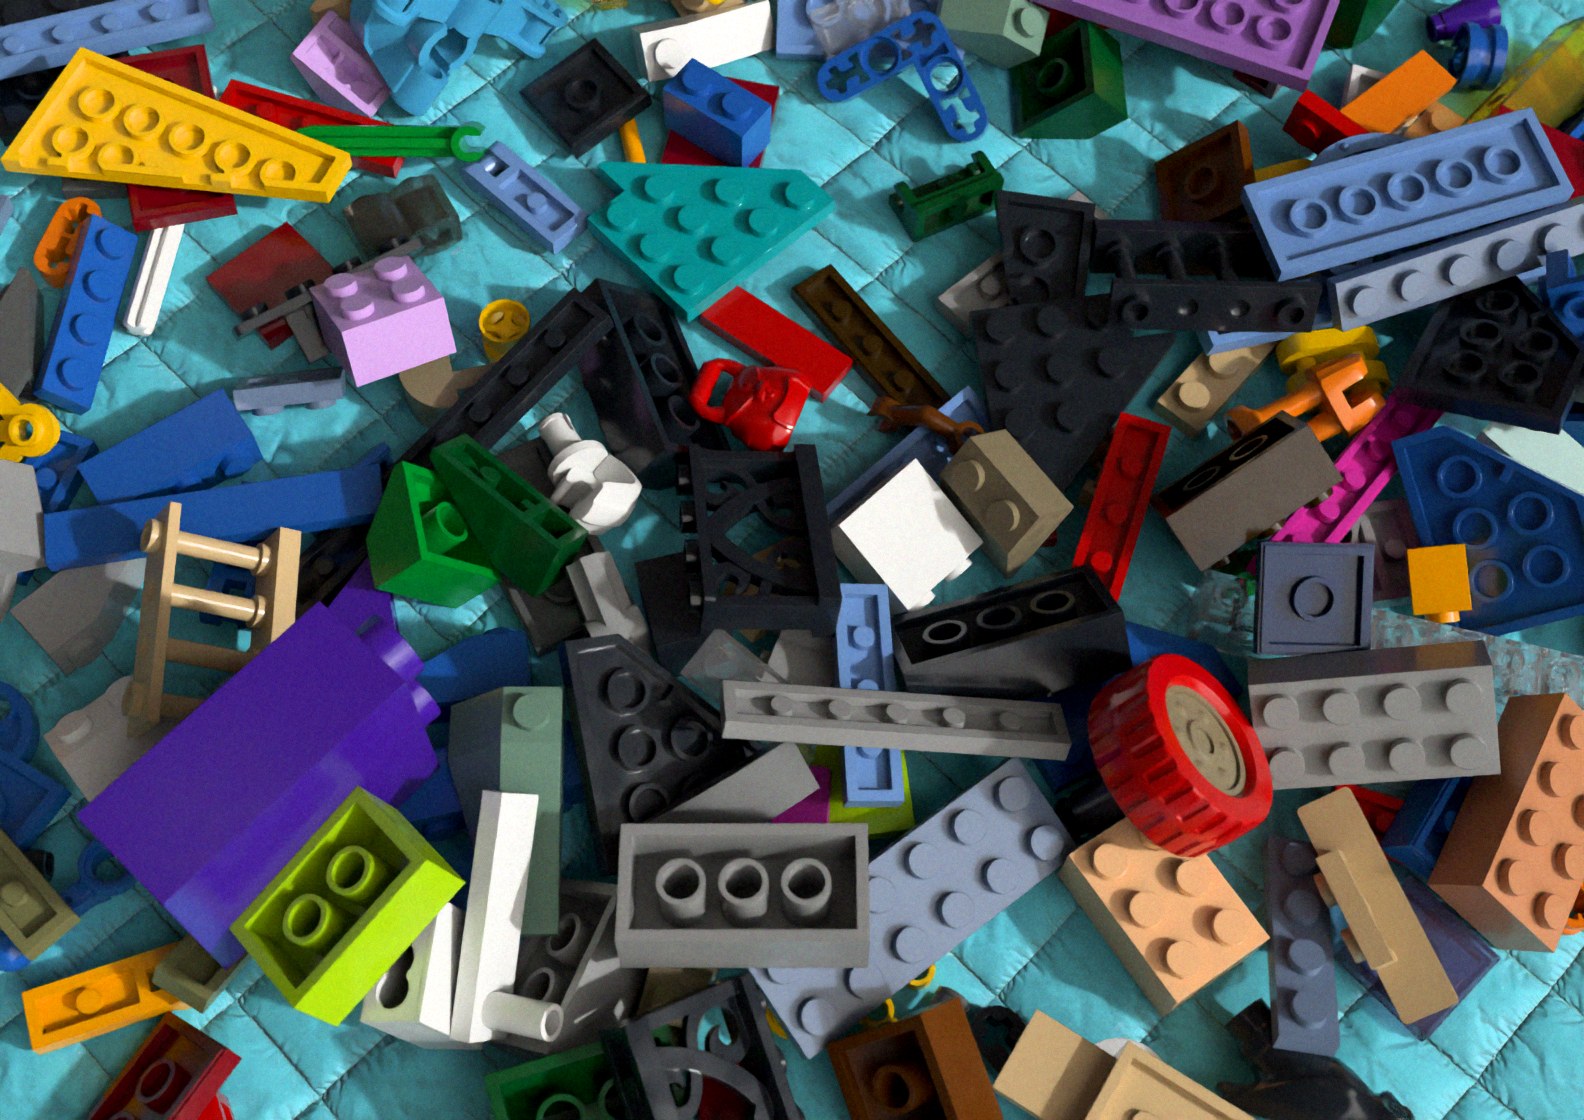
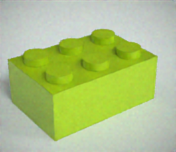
[229,786,466,1027]

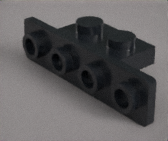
[232,234,426,365]

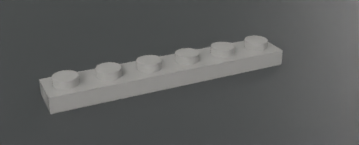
[719,680,1071,760]

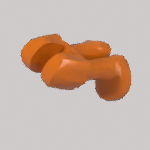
[1223,354,1386,443]

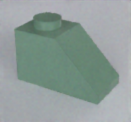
[931,0,1049,70]

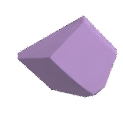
[289,10,390,118]

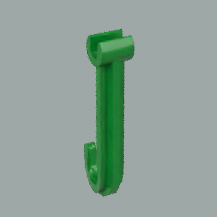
[295,121,487,162]

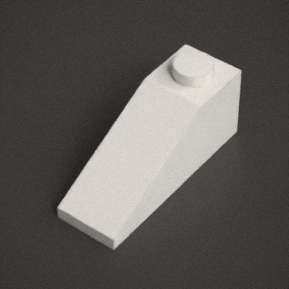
[631,0,776,82]

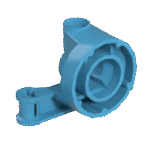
[350,0,569,116]

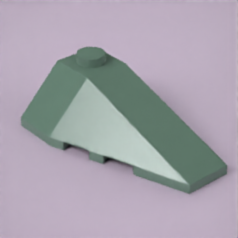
[448,686,567,937]

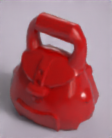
[687,358,813,452]

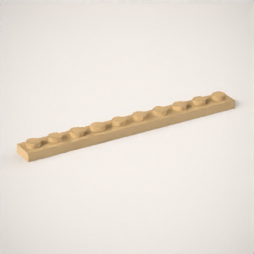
[1153,101,1471,441]

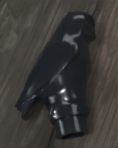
[1214,998,1415,1120]

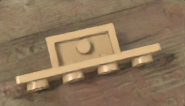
[1297,787,1458,1024]

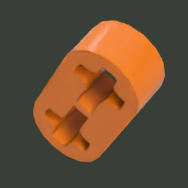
[33,197,105,289]

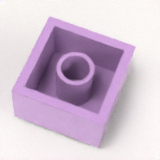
[309,255,457,387]

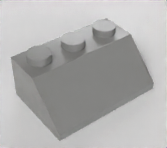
[483,878,649,1061]

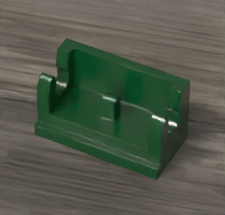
[888,151,1005,243]

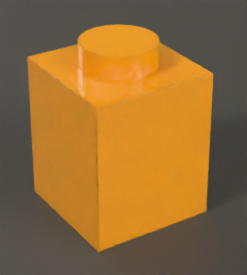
[1405,543,1472,624]

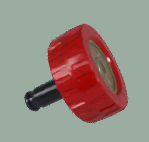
[1053,653,1273,858]

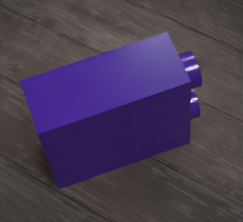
[75,601,441,970]

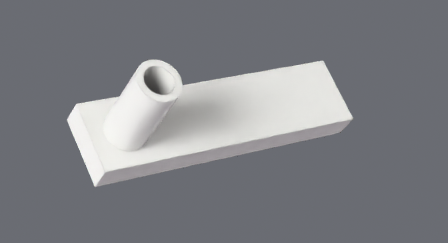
[449,790,564,1043]

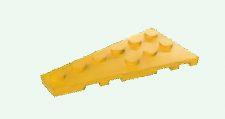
[0,46,352,203]

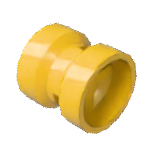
[479,299,531,363]

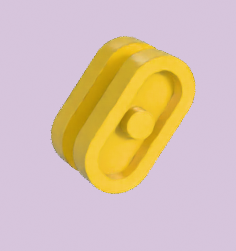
[1275,325,1391,413]

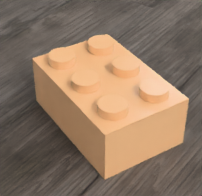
[1057,816,1270,1018]

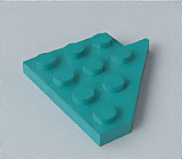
[587,161,835,324]

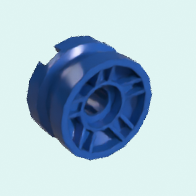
[1447,22,1508,92]

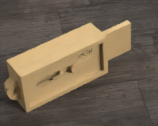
[992,1009,1256,1120]

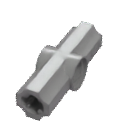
[565,551,653,660]

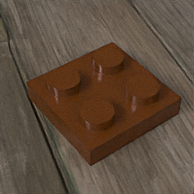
[1154,120,1256,222]

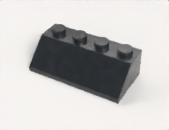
[577,278,732,491]
[890,563,1133,701]

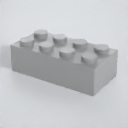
[1248,640,1501,790]
[615,823,870,968]

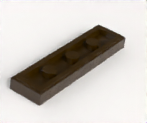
[791,264,952,433]

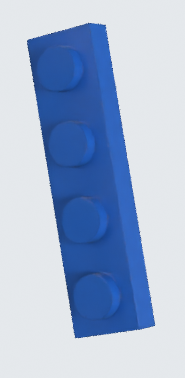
[32,213,139,416]

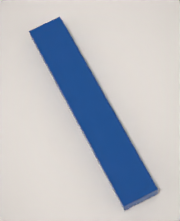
[44,464,384,572]

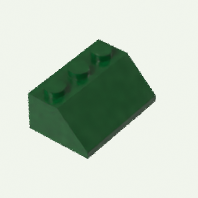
[484,1023,694,1120]

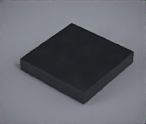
[519,37,653,160]

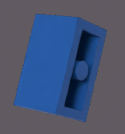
[663,57,772,167]

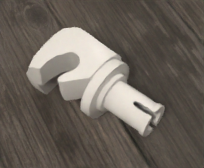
[538,412,642,535]

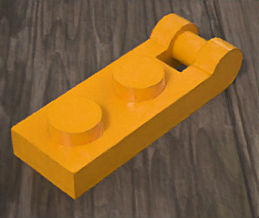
[21,941,192,1055]

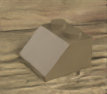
[939,429,1074,580]

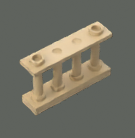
[122,501,302,739]

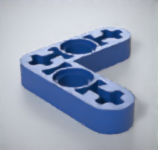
[817,10,989,143]

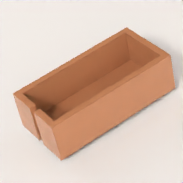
[1427,692,1584,953]

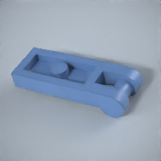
[459,141,589,256]

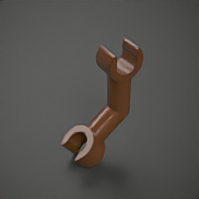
[867,396,985,456]

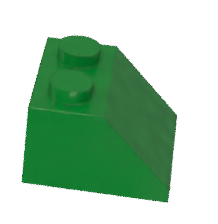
[366,461,502,609]

